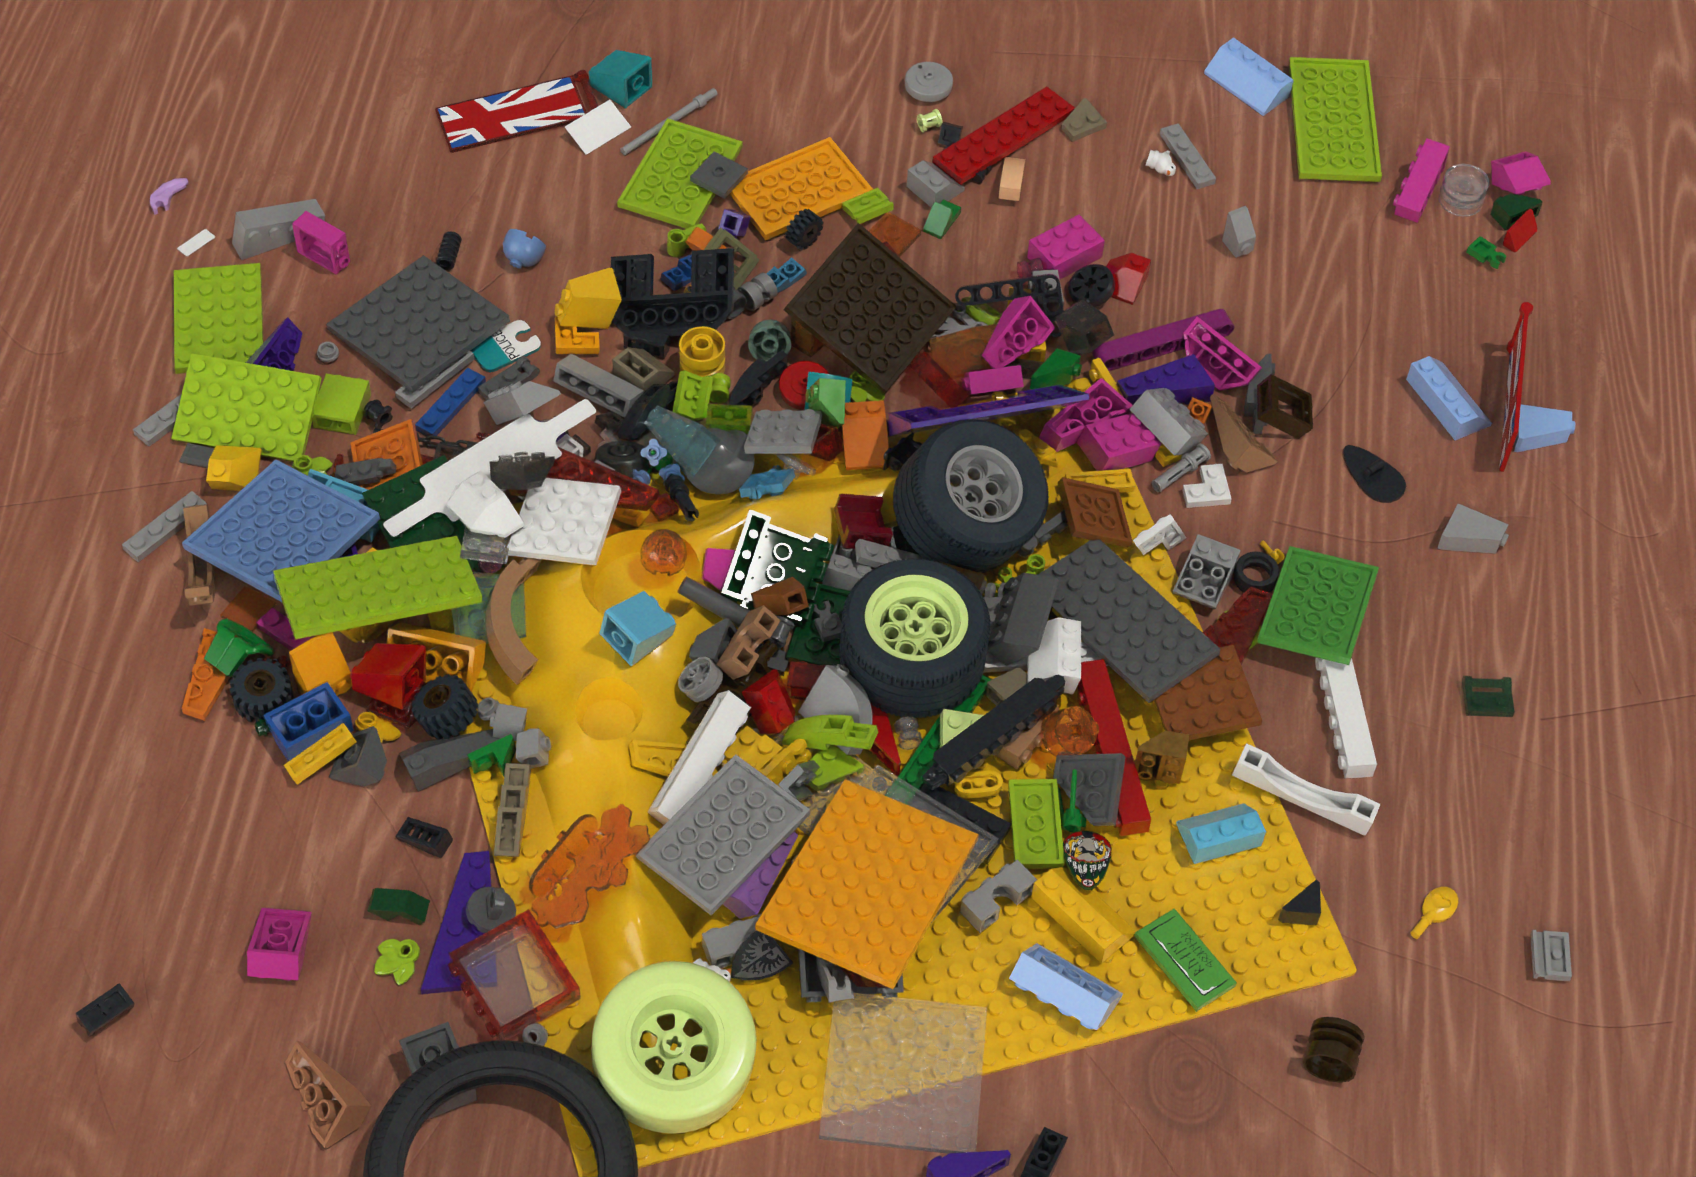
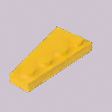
[629,740,722,777]

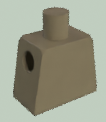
[985,667,1027,706]

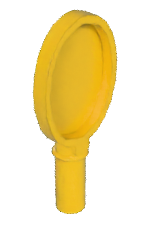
[1410,887,1458,939]

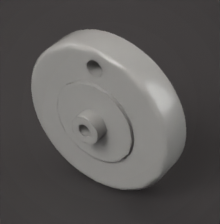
[905,62,953,102]

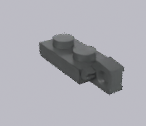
[335,458,396,486]

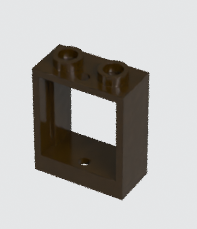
[1257,374,1313,439]

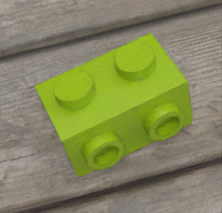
[672,370,713,421]

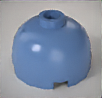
[503,229,546,269]

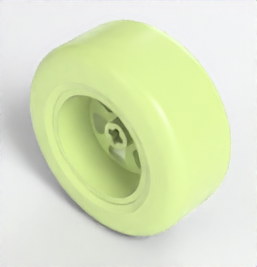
[591,961,757,1134]

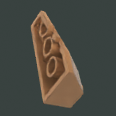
[1210,394,1278,472]

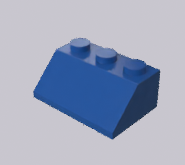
[263,682,354,762]

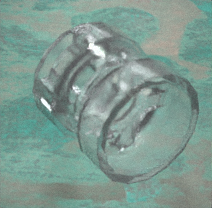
[894,716,922,750]

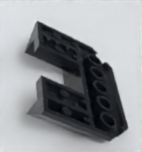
[611,248,734,337]

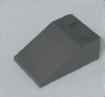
[399,1022,477,1119]

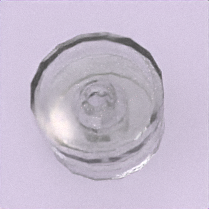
[1439,164,1489,217]

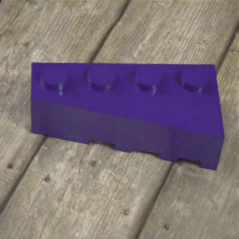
[1117,354,1215,412]

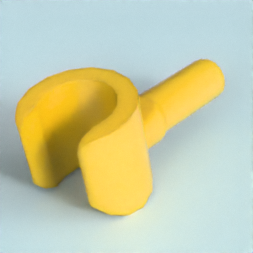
[1260,540,1285,565]

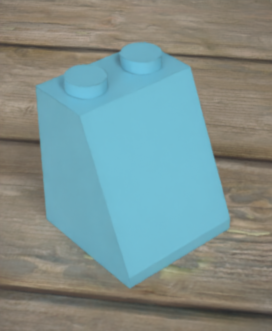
[599,591,676,666]

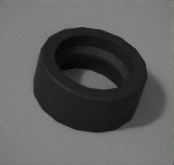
[1234,551,1279,596]

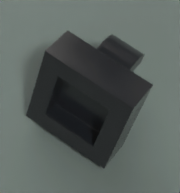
[938,122,963,146]

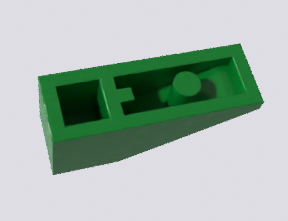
[1030,348,1082,389]

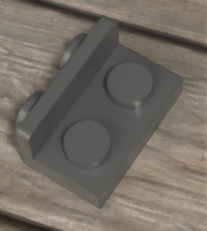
[778,760,820,801]

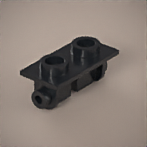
[883,432,922,471]

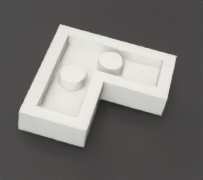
[1182,464,1232,508]
[1133,514,1187,555]

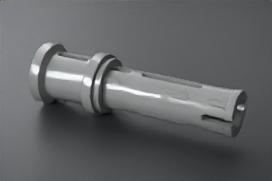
[1151,443,1211,492]

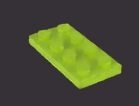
[1008,779,1065,869]

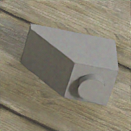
[1222,206,1256,257]

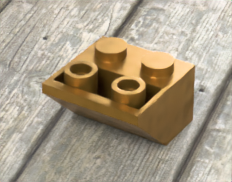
[1135,730,1189,784]

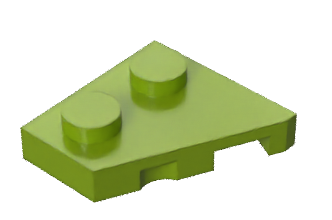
[808,744,865,792]

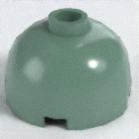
[748,319,792,361]

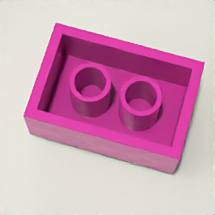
[1027,215,1105,279]
[1077,413,1161,471]

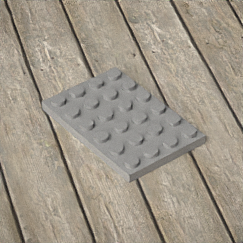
[636,754,810,915]

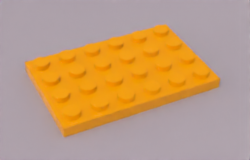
[729,137,873,240]

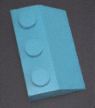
[1176,803,1266,864]

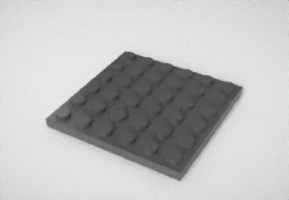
[326,255,510,393]

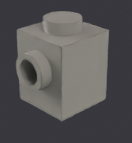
[490,703,527,741]
[516,728,551,768]

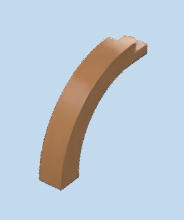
[183,504,215,606]
[486,557,542,685]

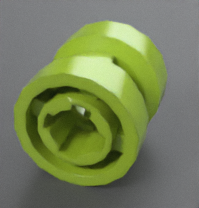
[710,373,731,404]

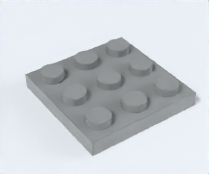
[744,409,822,454]

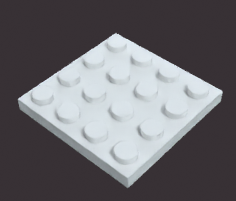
[506,476,622,565]

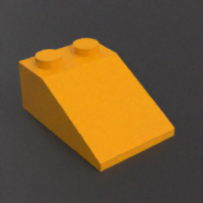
[289,632,352,696]

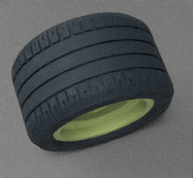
[839,559,991,718]

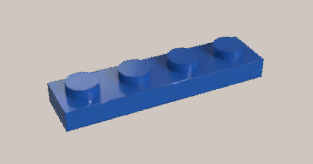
[415,368,486,440]

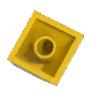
[206,445,262,491]

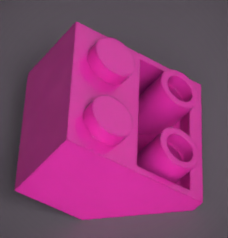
[1491,151,1551,195]

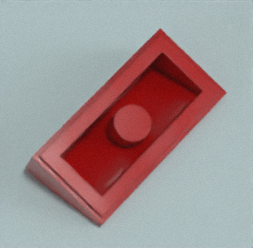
[1503,209,1538,252]

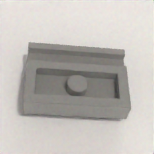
[1530,930,1572,981]

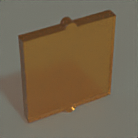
[220,586,276,632]

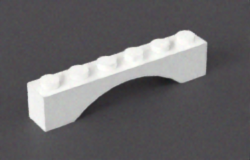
[1232,743,1380,836]

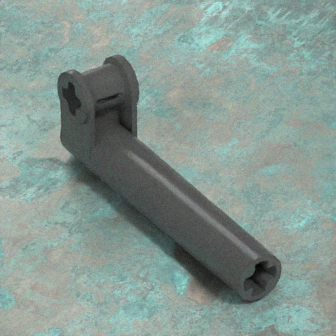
[677,576,795,650]

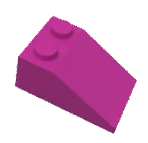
[247,908,312,980]

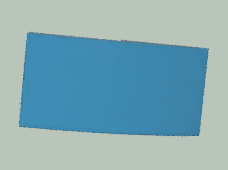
[766,257,807,293]

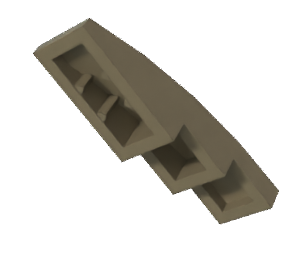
[494,763,531,857]

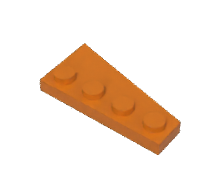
[182,628,230,721]

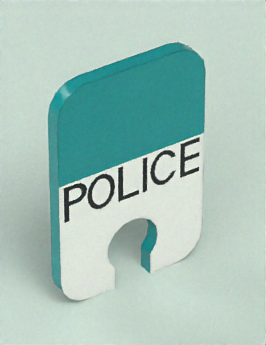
[470,320,541,372]

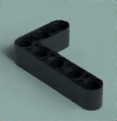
[955,274,1066,337]

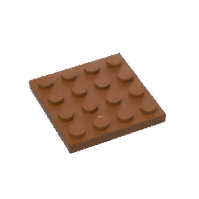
[1154,645,1262,740]

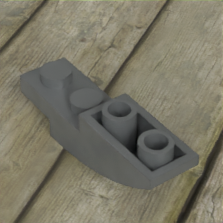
[1244,354,1275,434]

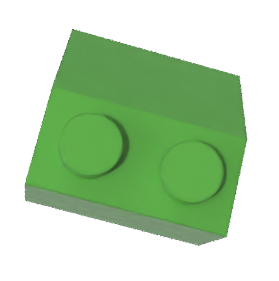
[805,378,846,433]

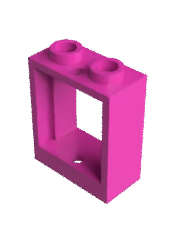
[292,211,350,275]
[961,365,1024,395]

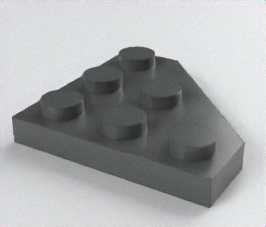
[1053,753,1126,826]

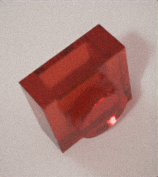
[647,492,678,522]

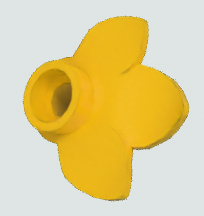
[355,712,401,744]

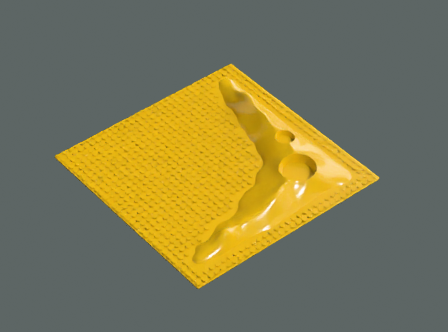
[427,378,1357,1177]

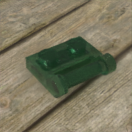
[1462,676,1515,717]

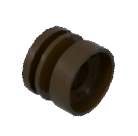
[1302,1017,1365,1083]

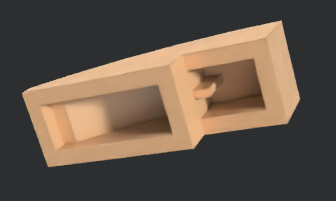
[999,157,1026,201]

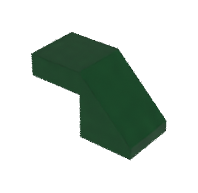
[367,888,430,925]

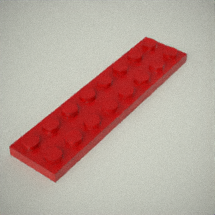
[932,86,1075,185]

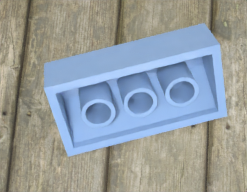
[1204,38,1293,116]
[1406,356,1492,440]
[1009,943,1123,1030]

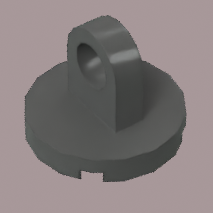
[466,887,516,935]

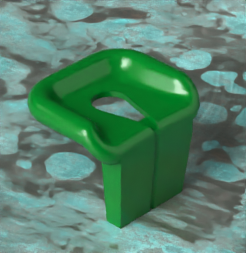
[204,619,275,677]

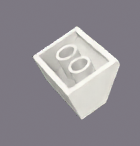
[1027,617,1081,694]

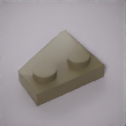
[1061,98,1107,142]

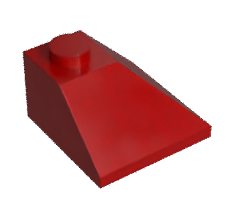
[1106,253,1151,305]

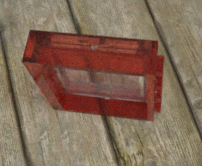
[448,909,581,1040]

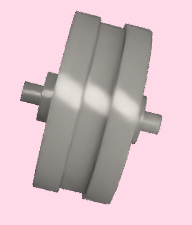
[678,657,723,702]

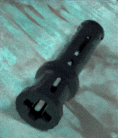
[664,475,699,521]

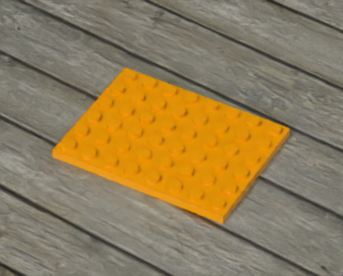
[755,779,979,989]

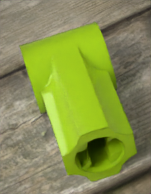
[667,223,707,257]

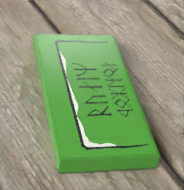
[1134,909,1237,1012]

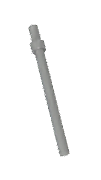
[620,88,718,155]

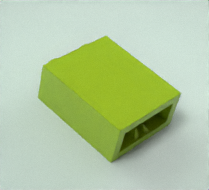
[312,373,371,435]

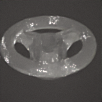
[776,454,816,480]

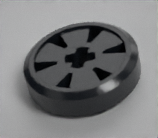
[1068,264,1115,308]

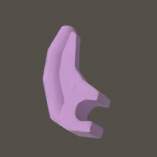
[150,178,188,215]

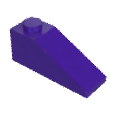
[926,1150,1011,1177]

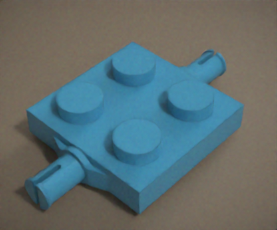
[739,465,795,499]

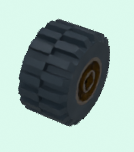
[230,658,293,722]
[411,674,478,739]

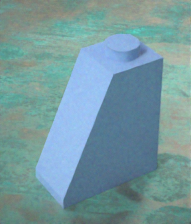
[1514,405,1576,452]

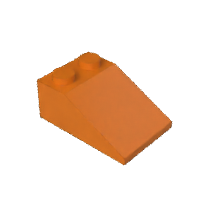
[840,400,890,470]

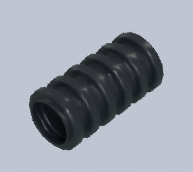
[436,231,462,270]

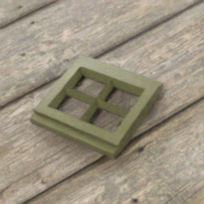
[704,228,760,290]

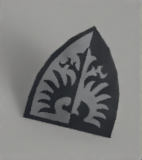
[731,930,793,980]

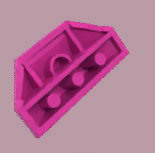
[1183,316,1262,391]

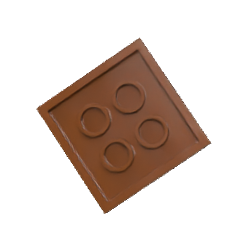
[1058,477,1133,548]

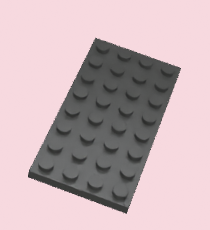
[1038,540,1220,703]

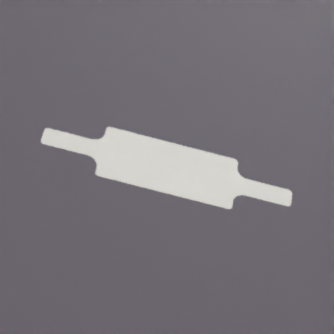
[383,399,596,537]

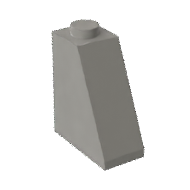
[1438,504,1509,554]

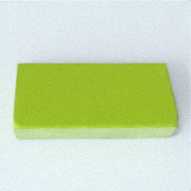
[957,296,1002,332]

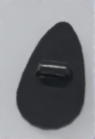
[1343,445,1406,503]

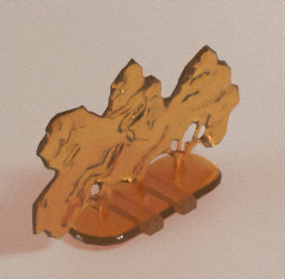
[529,804,650,929]

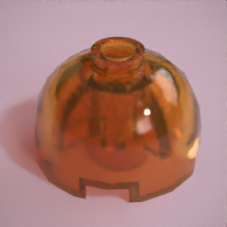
[640,529,687,576]

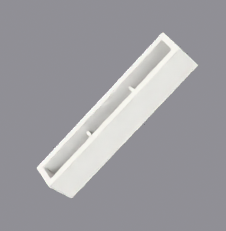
[1315,657,1377,779]
[648,691,751,825]

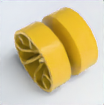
[679,326,725,377]

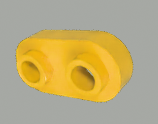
[954,770,1003,799]

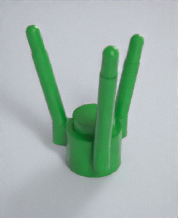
[1058,769,1086,832]

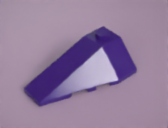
[245,317,303,371]

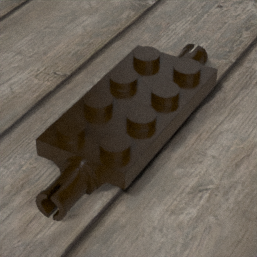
[686,640,778,745]

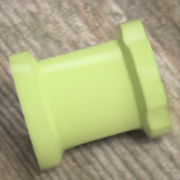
[917,109,943,132]

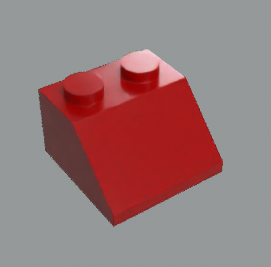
[742,669,795,734]

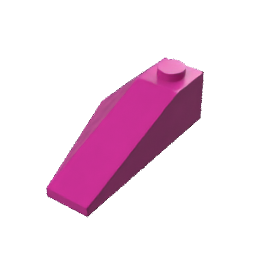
[982,296,1055,369]

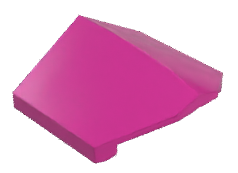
[702,548,735,591]

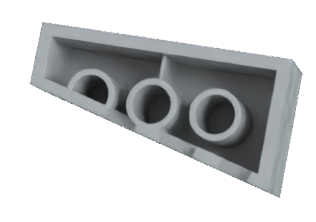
[232,199,325,260]

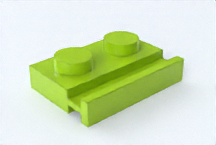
[842,188,894,224]

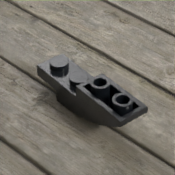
[729,350,788,421]
[618,381,678,441]
[1020,1127,1068,1177]

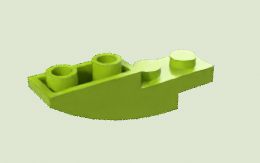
[782,715,878,750]

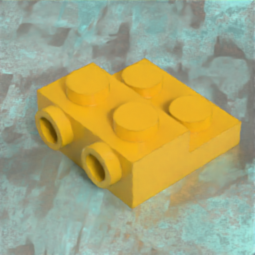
[720,726,783,772]

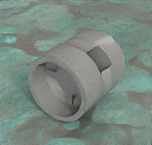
[737,273,777,311]

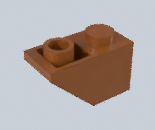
[751,577,809,615]

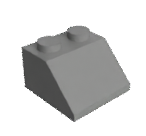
[907,160,965,208]

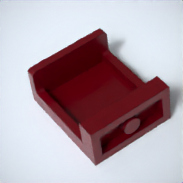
[834,494,893,549]

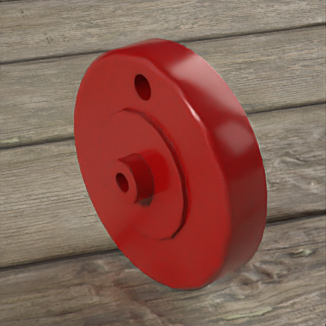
[779,361,829,410]

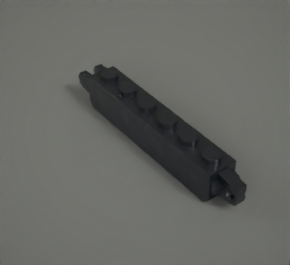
[922,674,1066,790]

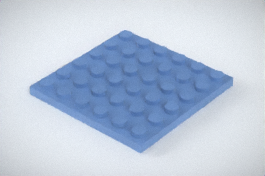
[182,460,380,602]

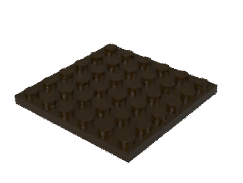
[783,223,957,395]

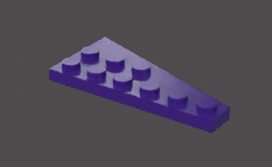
[421,851,498,994]

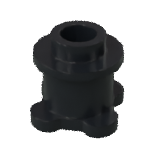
[364,399,393,429]

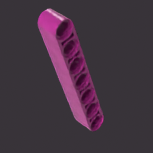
[1092,309,1235,371]

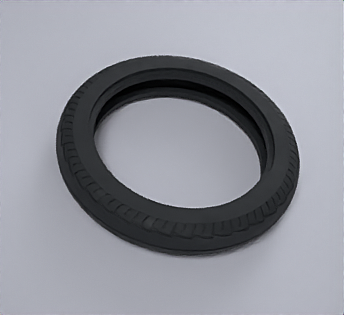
[363,1040,638,1177]

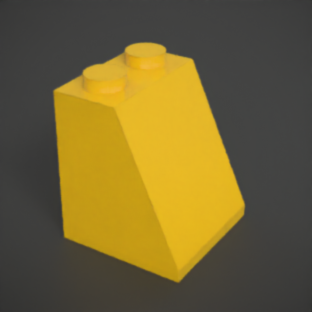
[555,268,622,329]

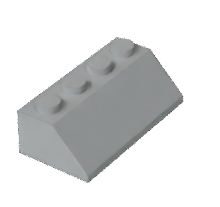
[483,381,561,425]

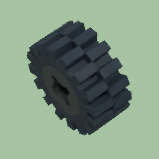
[785,209,824,250]

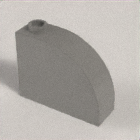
[798,664,872,755]

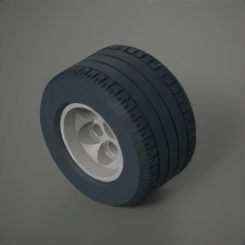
[893,419,1049,573]

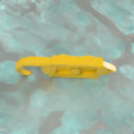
[994,417,1059,468]

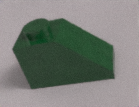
[1490,193,1543,231]

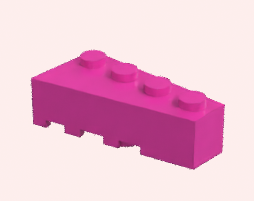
[1393,138,1450,223]
[1039,378,1133,452]

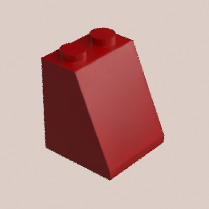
[350,643,426,710]

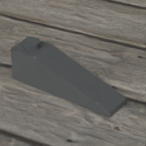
[399,729,501,792]

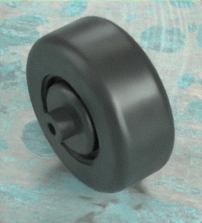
[595,441,649,481]

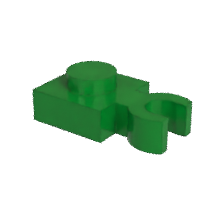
[1466,236,1507,269]

